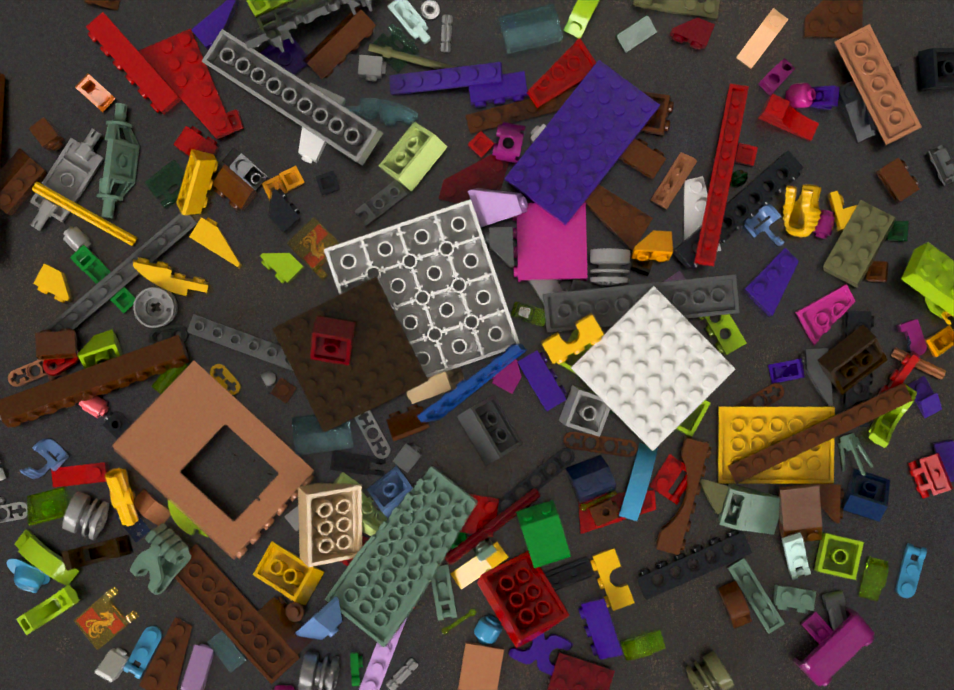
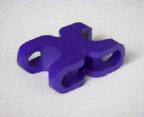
[508,633,573,676]

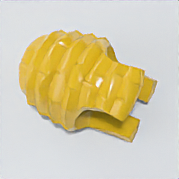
[782,184,821,237]

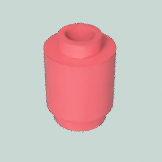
[79,396,109,418]

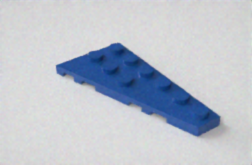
[417,343,527,422]

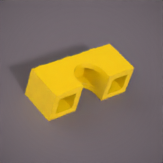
[541,313,604,364]
[590,547,635,611]

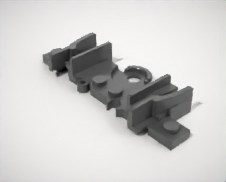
[242,0,373,52]

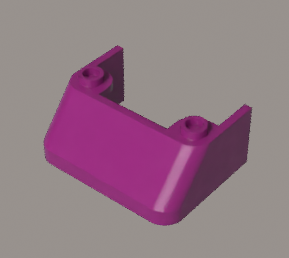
[792,607,875,686]

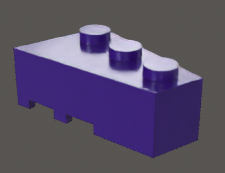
[742,248,799,317]

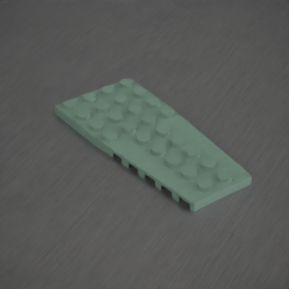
[325,466,478,647]

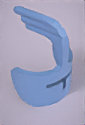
[744,204,784,246]
[19,438,69,479]

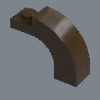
[61,535,131,571]

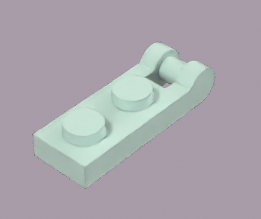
[782,533,811,581]

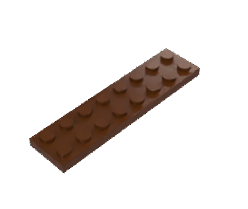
[174,544,300,684]

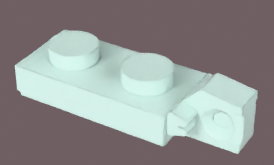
[388,0,431,45]

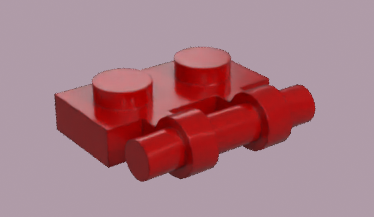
[908,452,953,499]

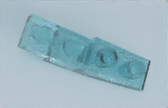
[344,98,419,125]

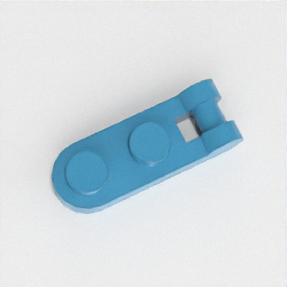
[895,543,927,598]
[123,626,163,680]

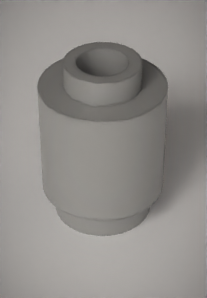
[63,226,92,252]

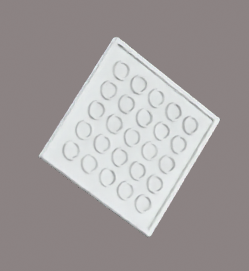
[571,286,735,451]

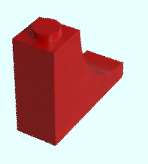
[758,94,819,141]

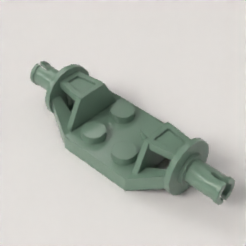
[96,103,140,219]

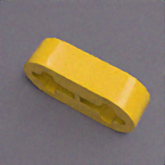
[210,364,241,395]

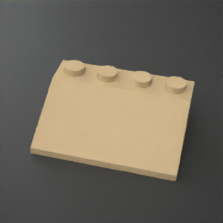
[298,484,362,567]

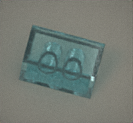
[498,4,563,54]
[292,414,354,455]

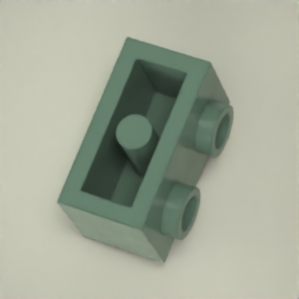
[772,584,816,613]

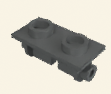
[928,144,954,186]

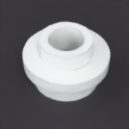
[421,0,440,19]

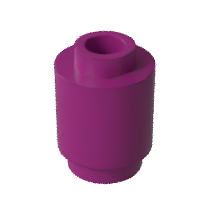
[813,210,835,239]

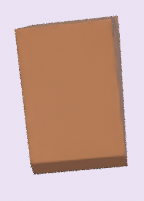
[134,488,171,526]

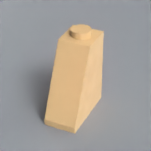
[407,367,465,404]

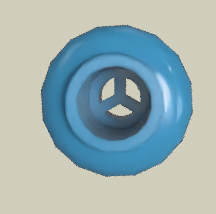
[474,615,502,645]

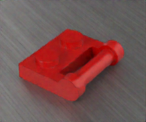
[648,454,687,505]

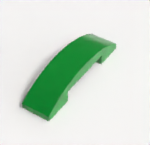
[70,245,136,314]

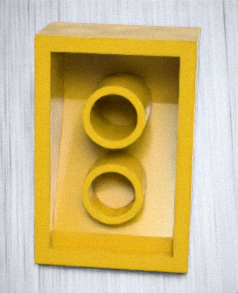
[253,541,324,606]

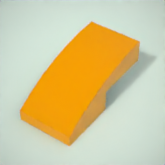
[261,166,305,201]

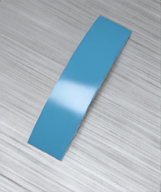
[618,443,658,522]

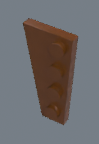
[139,617,193,690]

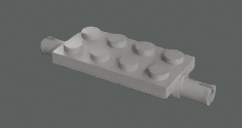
[30,128,104,231]

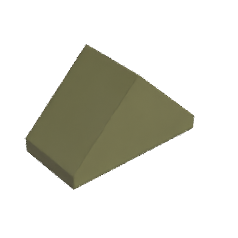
[699,478,729,514]

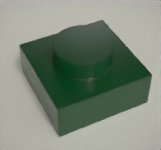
[888,221,909,242]

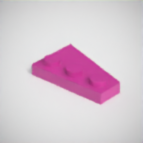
[795,284,855,346]

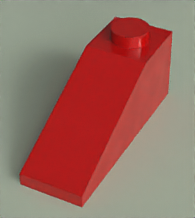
[51,462,110,487]

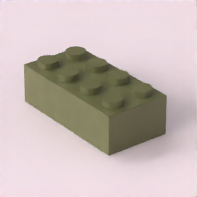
[823,200,895,288]

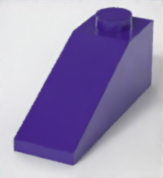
[192,0,240,50]

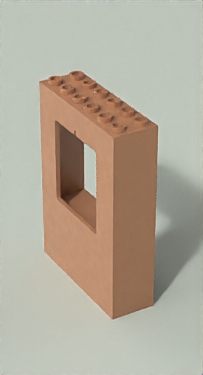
[112,361,314,560]

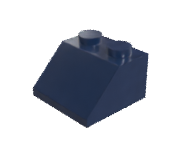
[565,455,616,504]
[843,468,890,522]

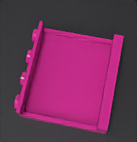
[513,202,588,282]

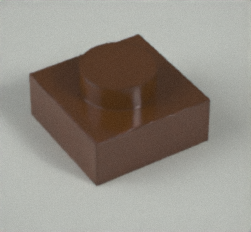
[866,261,889,282]
[271,377,297,404]

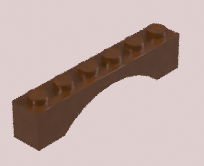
[656,436,712,555]

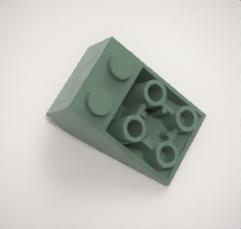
[718,483,779,535]

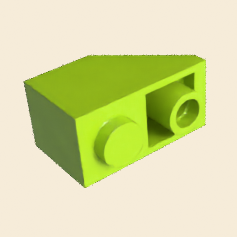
[260,253,305,284]

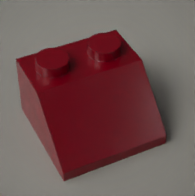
[310,316,355,365]

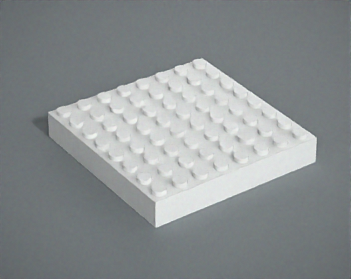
[324,199,520,378]

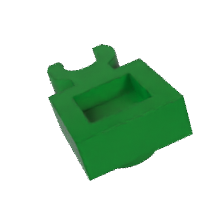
[350,651,363,686]

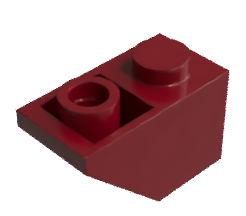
[670,17,715,50]

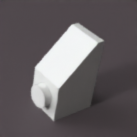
[95,647,129,682]

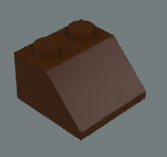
[213,164,258,211]
[386,404,431,441]

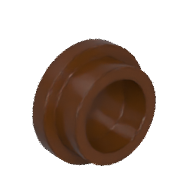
[285,602,305,622]

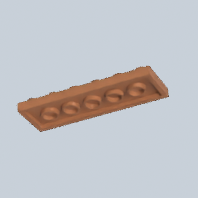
[834,24,922,145]

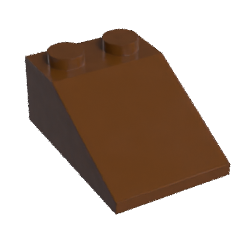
[779,483,822,542]

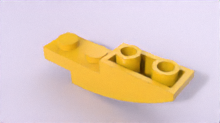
[132,257,208,296]

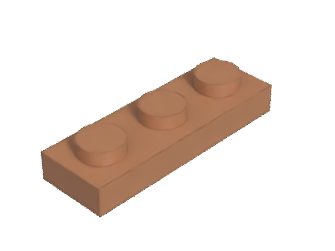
[651,152,697,209]

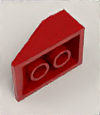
[460,493,499,537]

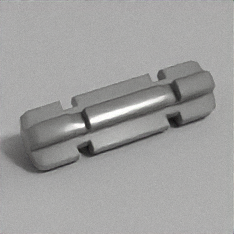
[441,15,453,53]
[386,658,418,690]

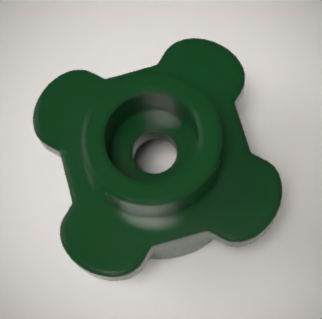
[731,169,748,187]

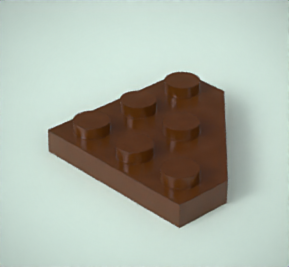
[804,0,863,38]

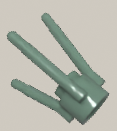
[838,433,873,476]

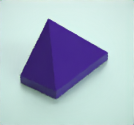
[768,359,805,383]

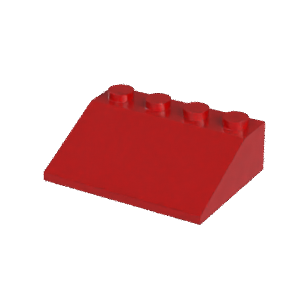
[477,551,569,648]

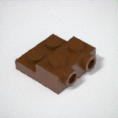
[641,91,674,136]

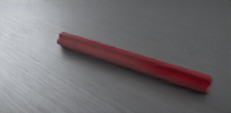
[445,488,541,565]

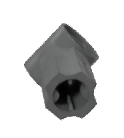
[822,590,847,631]

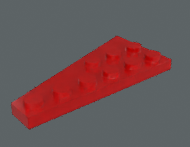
[139,28,234,139]

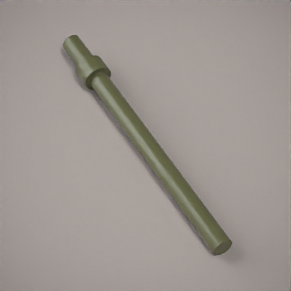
[368,43,456,69]

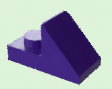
[809,86,840,110]
[907,376,942,418]

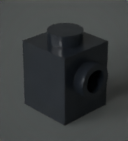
[103,411,132,439]

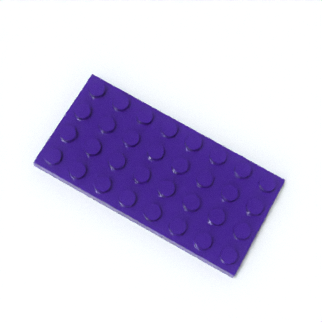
[505,60,660,226]

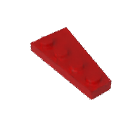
[527,38,596,108]
[578,490,656,534]

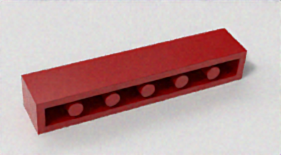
[86,12,181,115]

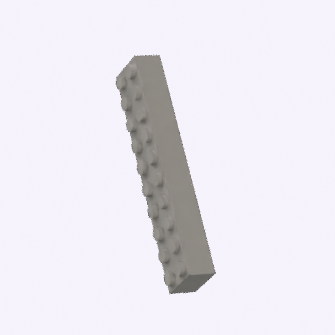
[202,29,383,166]

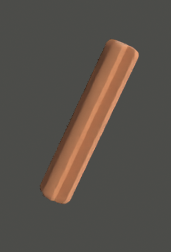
[891,347,946,379]

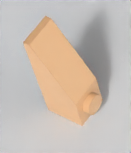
[736,8,788,69]

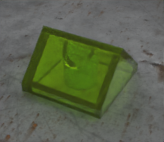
[27,487,69,526]

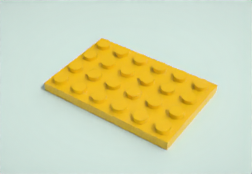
[717,406,835,484]

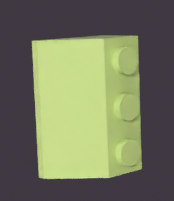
[379,122,447,191]

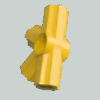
[105,468,139,526]

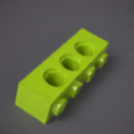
[698,314,747,355]

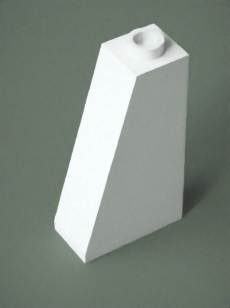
[298,82,346,164]

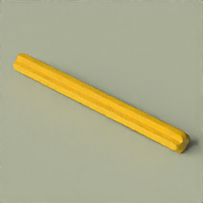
[32,182,137,246]

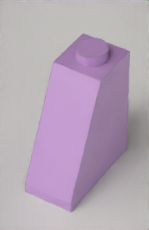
[468,188,528,227]
[181,644,214,690]

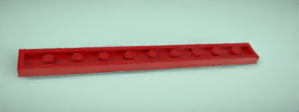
[695,84,749,266]

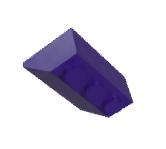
[578,595,623,660]

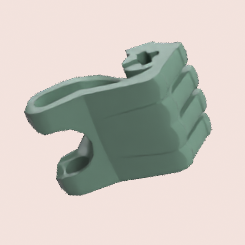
[130,523,191,595]

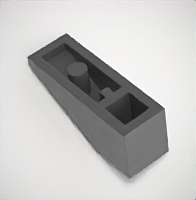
[800,348,833,406]

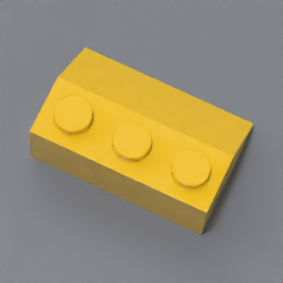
[176,149,218,215]

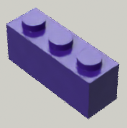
[468,71,528,107]
[517,350,568,412]

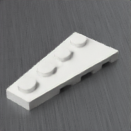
[683,176,721,253]

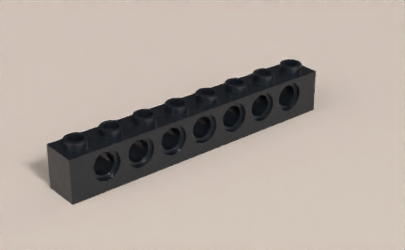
[673,150,804,269]

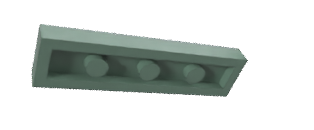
[727,558,785,634]

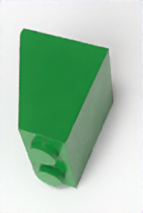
[516,500,571,568]

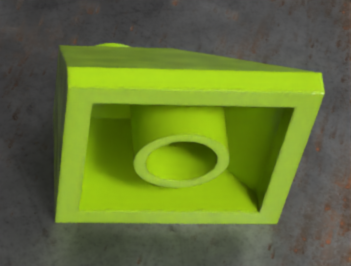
[78,329,123,369]

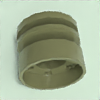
[685,651,735,690]

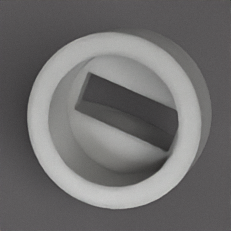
[260,371,276,387]

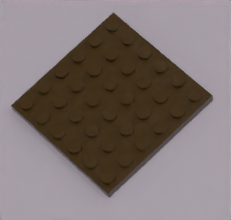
[272,276,429,433]

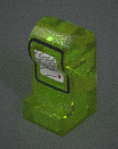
[510,301,545,328]

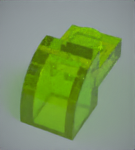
[858,557,889,602]
[621,630,666,660]

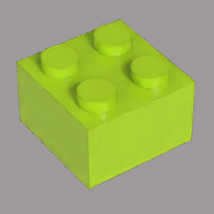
[814,532,864,580]

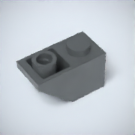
[222,148,268,190]
[393,442,422,473]

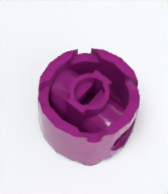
[492,122,526,163]

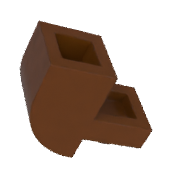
[718,581,752,629]

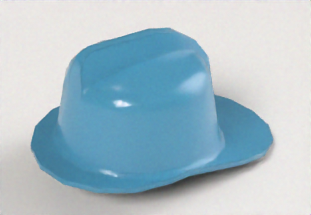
[6,558,50,593]

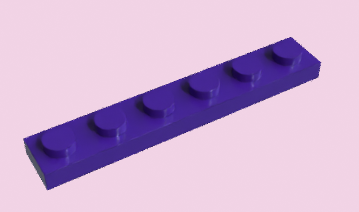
[389,62,503,95]

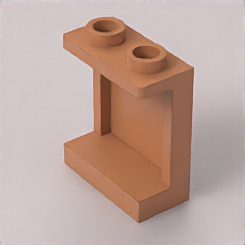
[458,641,504,690]

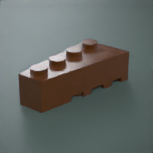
[585,185,653,252]

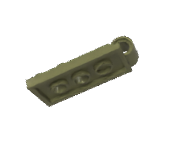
[633,0,720,20]

